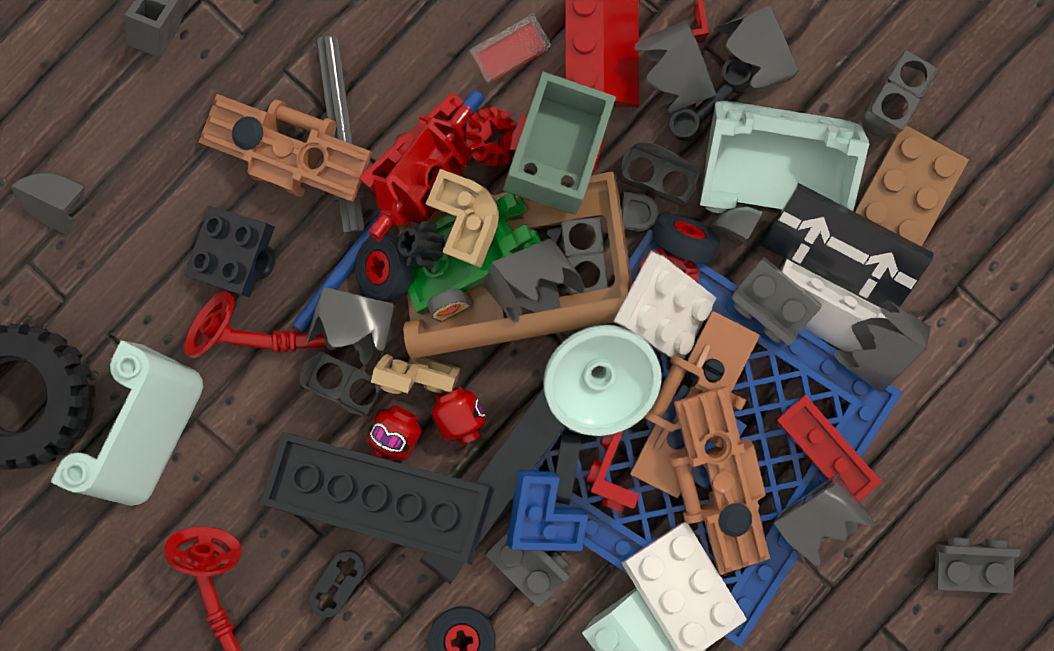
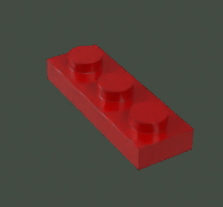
[775,395,882,502]

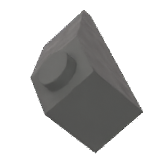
[125,0,190,58]

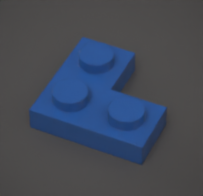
[506,471,588,551]

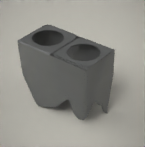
[714,5,799,100]
[634,20,716,112]
[861,50,939,136]
[619,142,702,207]
[561,217,608,295]
[484,238,585,323]
[304,287,394,366]
[834,300,931,392]
[300,352,383,417]
[774,474,875,570]

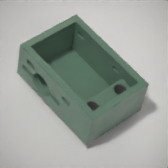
[503,72,616,215]

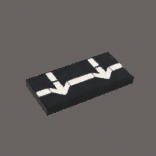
[762,183,934,311]

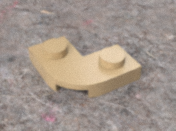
[426,169,499,268]
[371,354,461,394]

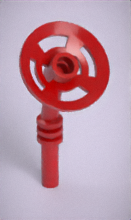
[184,291,327,358]
[164,527,242,651]

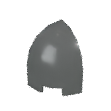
[11,173,85,234]
[709,207,762,246]

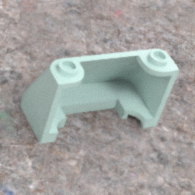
[699,101,869,213]
[51,340,203,506]

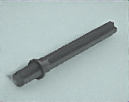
[316,35,365,234]

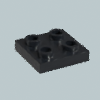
[184,206,276,298]

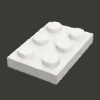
[614,251,716,360]
[621,522,747,651]

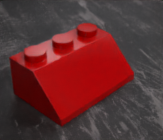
[565,0,639,107]

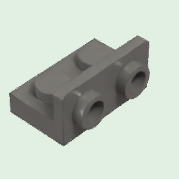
[731,257,822,346]
[485,531,571,608]
[934,537,1021,593]

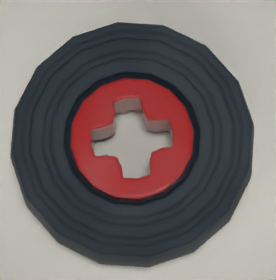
[652,213,720,263]
[355,234,414,301]
[429,606,496,651]

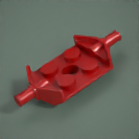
[367,104,474,242]

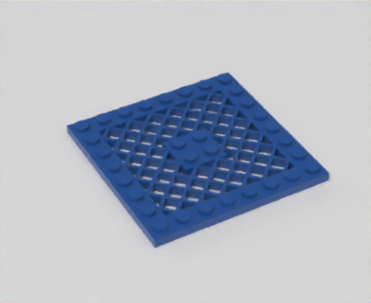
[512,229,903,647]

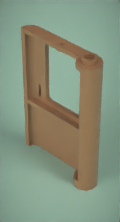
[398,171,632,359]

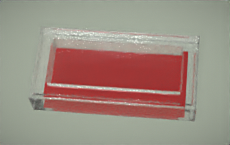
[469,14,552,84]

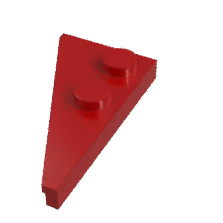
[359,92,464,197]

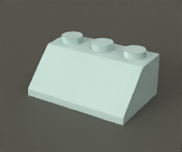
[582,588,706,651]

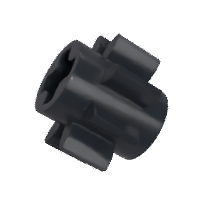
[398,221,445,269]

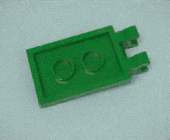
[408,193,541,315]

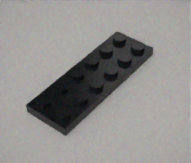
[260,432,494,565]

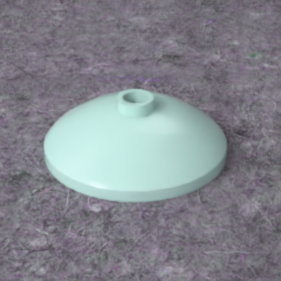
[544,325,661,436]

